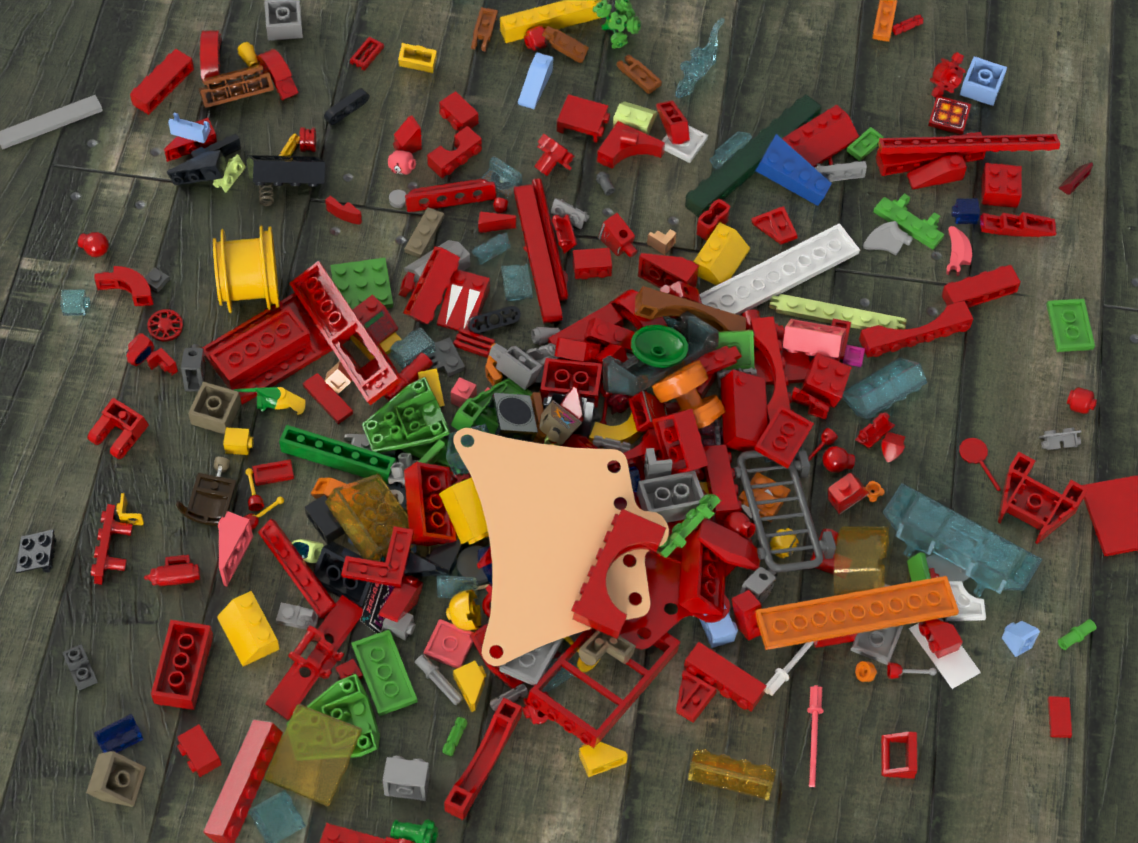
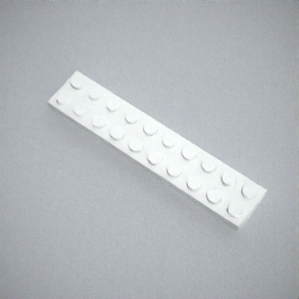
[700,223,860,332]

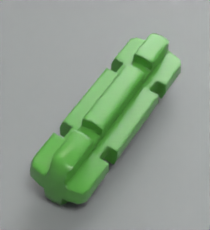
[443,717,467,756]

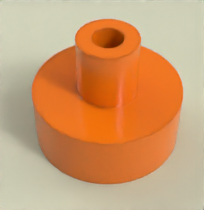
[855,661,877,682]

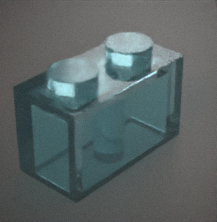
[391,328,435,369]

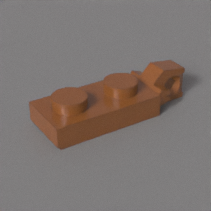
[542,26,589,63]

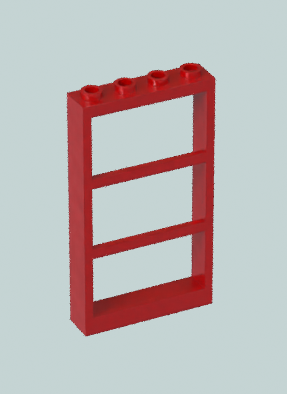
[527,627,680,748]

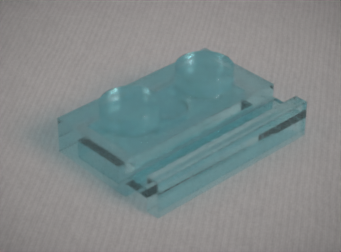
[501,264,533,301]

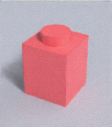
[451,377,477,407]

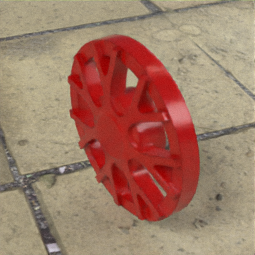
[147,309,183,342]

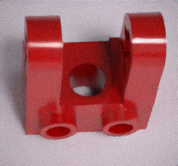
[87,398,149,459]

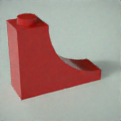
[597,121,665,169]

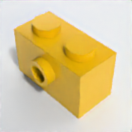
[398,43,437,73]

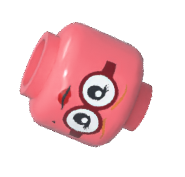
[388,150,416,175]

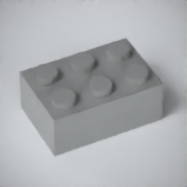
[637,470,704,523]

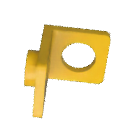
[116,493,144,525]

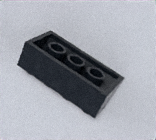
[246,155,325,187]

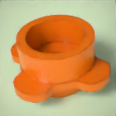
[865,481,884,502]

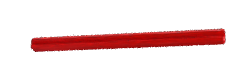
[532,178,568,301]

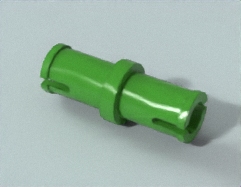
[1058,619,1096,650]

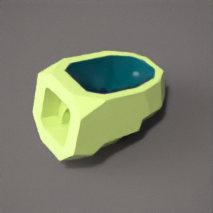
[292,539,324,563]

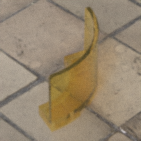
[834,526,889,595]

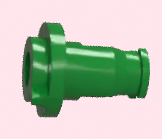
[390,819,438,843]

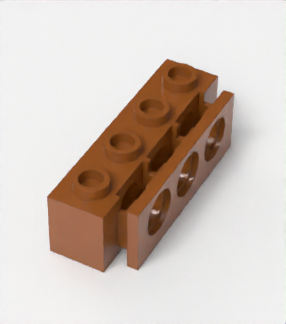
[199,64,274,108]

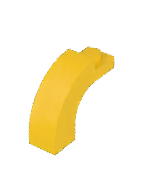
[589,413,643,448]

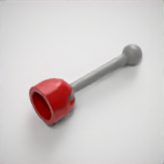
[887,662,937,679]

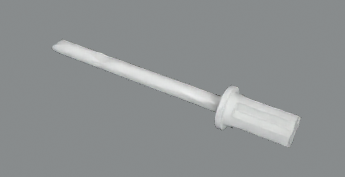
[765,642,813,696]

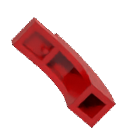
[200,30,222,79]

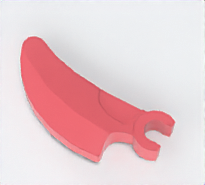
[946,226,972,276]

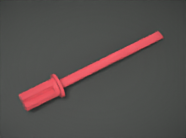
[807,685,824,787]

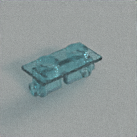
[472,233,511,264]

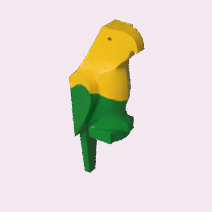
[234,387,305,415]

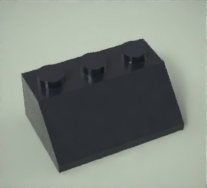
[313,541,372,608]

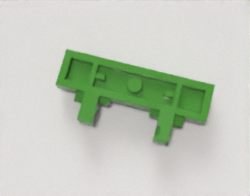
[873,194,944,250]
[657,494,721,558]

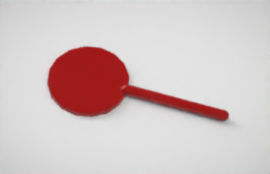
[959,438,1001,491]

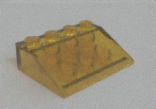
[325,474,409,561]

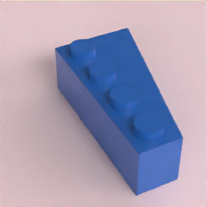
[755,134,832,206]

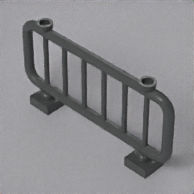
[734,450,836,572]

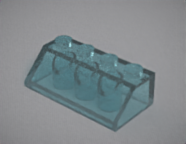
[842,358,927,419]

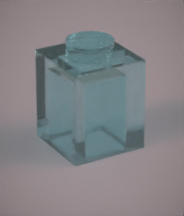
[60,290,90,316]

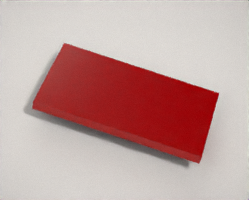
[202,293,351,405]

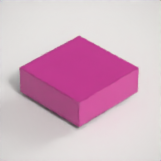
[843,345,865,367]

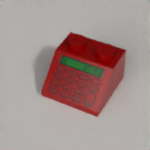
[352,295,398,348]

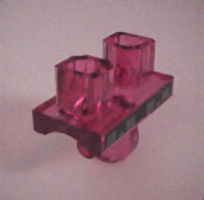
[700,418,724,446]

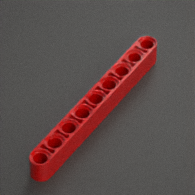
[514,184,562,323]

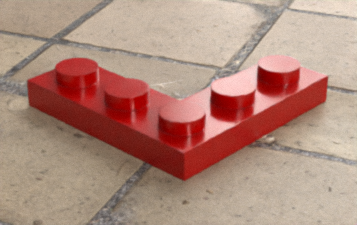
[341,526,414,588]

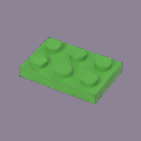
[1046,299,1095,352]

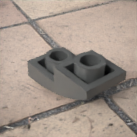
[62,644,98,691]

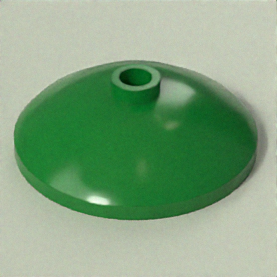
[631,325,688,368]

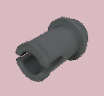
[596,172,615,195]

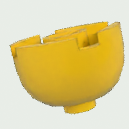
[446,589,481,631]

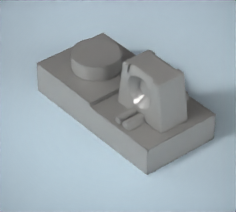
[276,603,319,630]

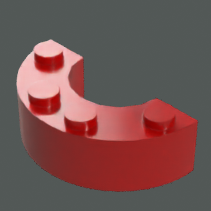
[608,289,668,330]

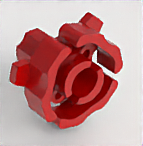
[534,133,575,176]

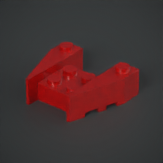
[998,451,1088,544]

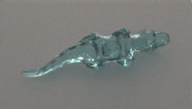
[675,18,725,99]

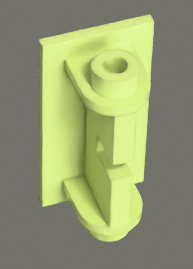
[213,154,246,193]

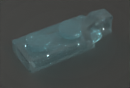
[709,131,753,169]

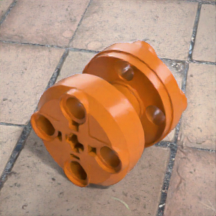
[651,360,725,429]

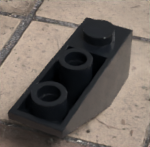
[167,150,228,185]

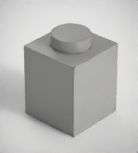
[383,613,416,640]

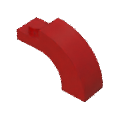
[256,49,299,100]
[94,266,154,306]

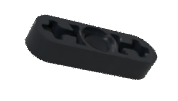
[324,88,370,125]
[467,306,521,333]

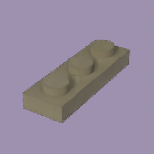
[404,207,444,258]

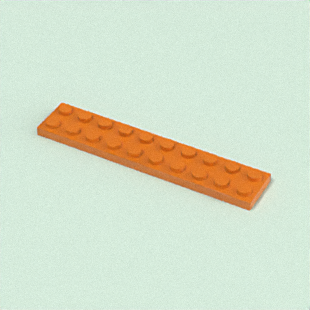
[755,576,959,650]

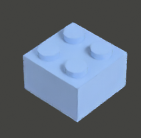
[960,57,1007,106]

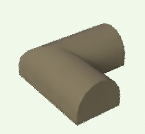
[579,630,636,666]

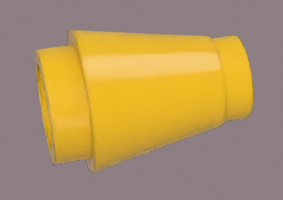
[237,42,259,67]

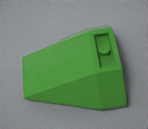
[362,377,450,453]
[286,674,380,761]

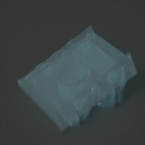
[249,790,306,843]

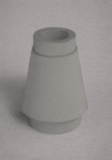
[531,327,560,345]

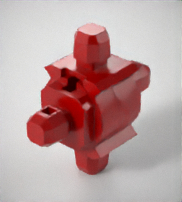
[930,52,966,98]

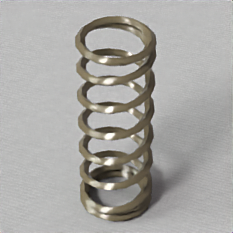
[259,183,274,206]

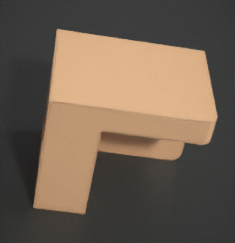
[647,229,676,255]
[325,361,352,394]

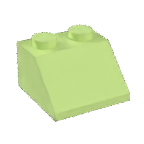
[613,102,658,135]

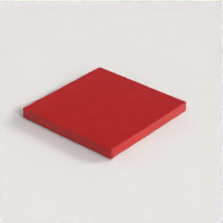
[1082,475,1138,557]

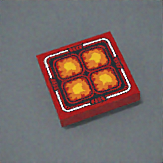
[928,96,971,135]

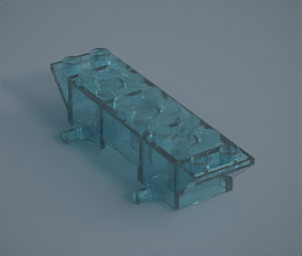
[883,483,1043,596]

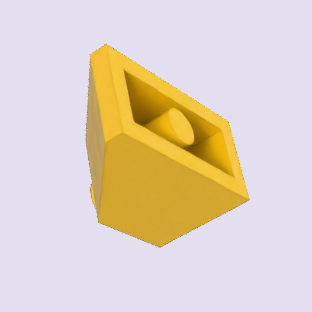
[453,661,486,712]
[579,742,627,777]

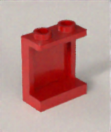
[556,94,610,143]

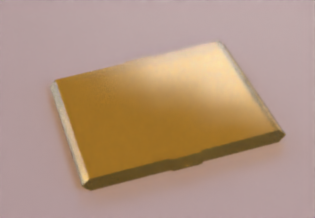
[265,704,362,806]

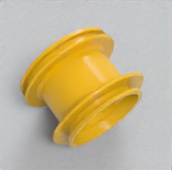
[213,225,279,313]

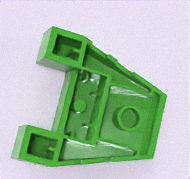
[451,378,532,436]

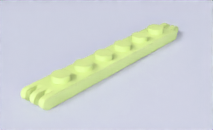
[769,294,907,330]

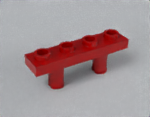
[91,504,133,585]

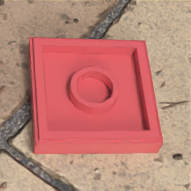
[423,619,474,668]

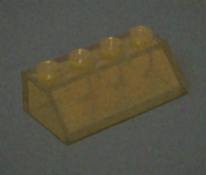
[688,749,776,800]

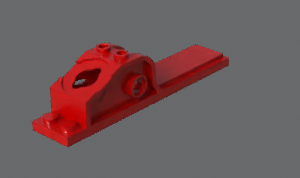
[289,261,402,406]

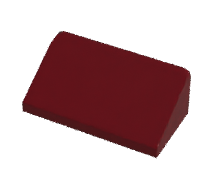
[1059,162,1093,195]

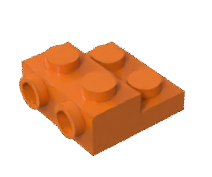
[738,472,791,522]

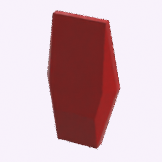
[697,518,760,571]
[470,623,525,689]

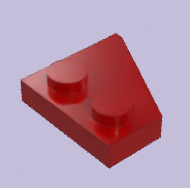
[751,206,797,245]
[676,670,717,723]

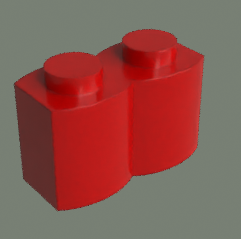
[696,199,730,241]

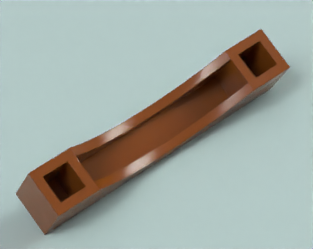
[635,286,746,334]

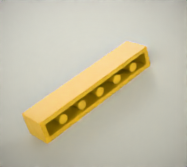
[500,0,602,43]

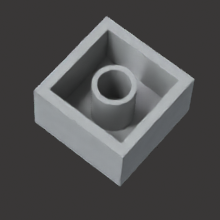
[264,0,303,41]
[383,756,430,801]

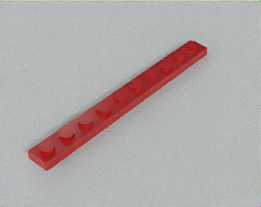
[878,134,1060,155]

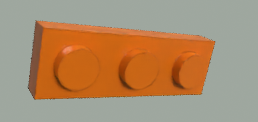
[872,0,897,42]

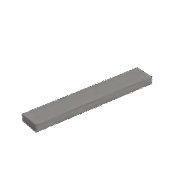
[0,95,103,150]

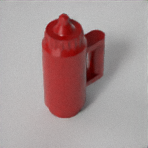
[144,555,200,586]

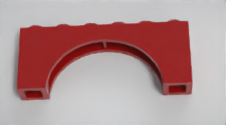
[571,509,666,639]

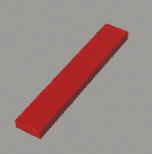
[258,519,337,618]

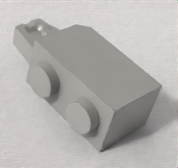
[489,343,542,390]

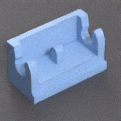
[168,113,211,143]

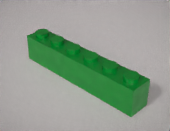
[279,425,396,486]

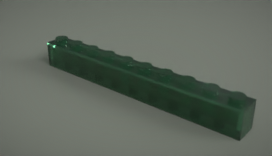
[685,94,822,218]

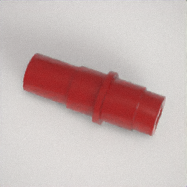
[384,353,433,401]

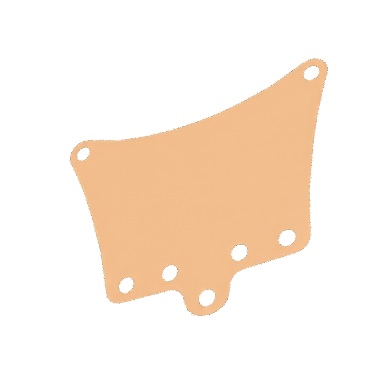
[453,428,669,666]

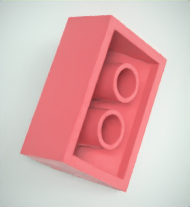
[782,319,846,359]

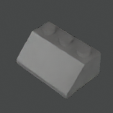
[404,240,470,284]

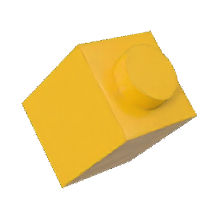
[223,427,254,455]

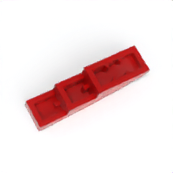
[980,212,1057,237]

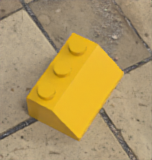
[693,222,750,286]
[217,591,279,667]

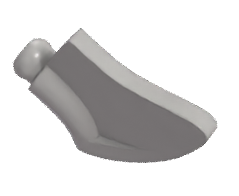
[863,221,913,255]

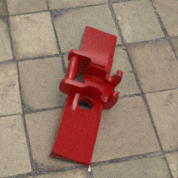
[264,595,364,720]

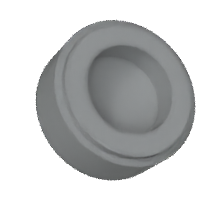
[389,190,406,208]

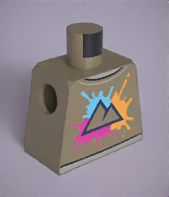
[539,400,582,445]

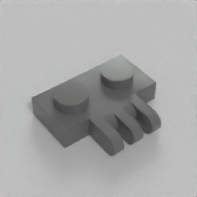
[427,337,465,377]

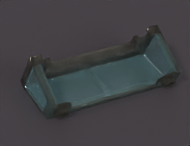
[603,311,719,396]

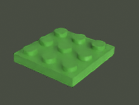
[330,258,393,309]

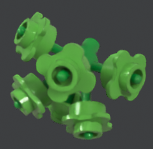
[593,0,641,49]

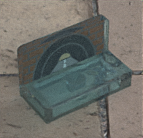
[481,156,522,198]

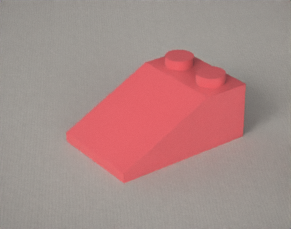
[218,511,253,587]

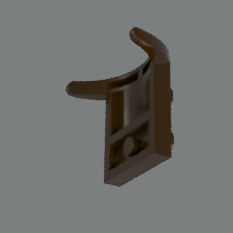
[176,473,236,526]

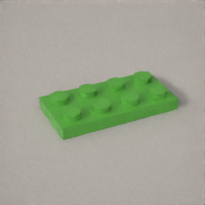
[351,629,418,716]

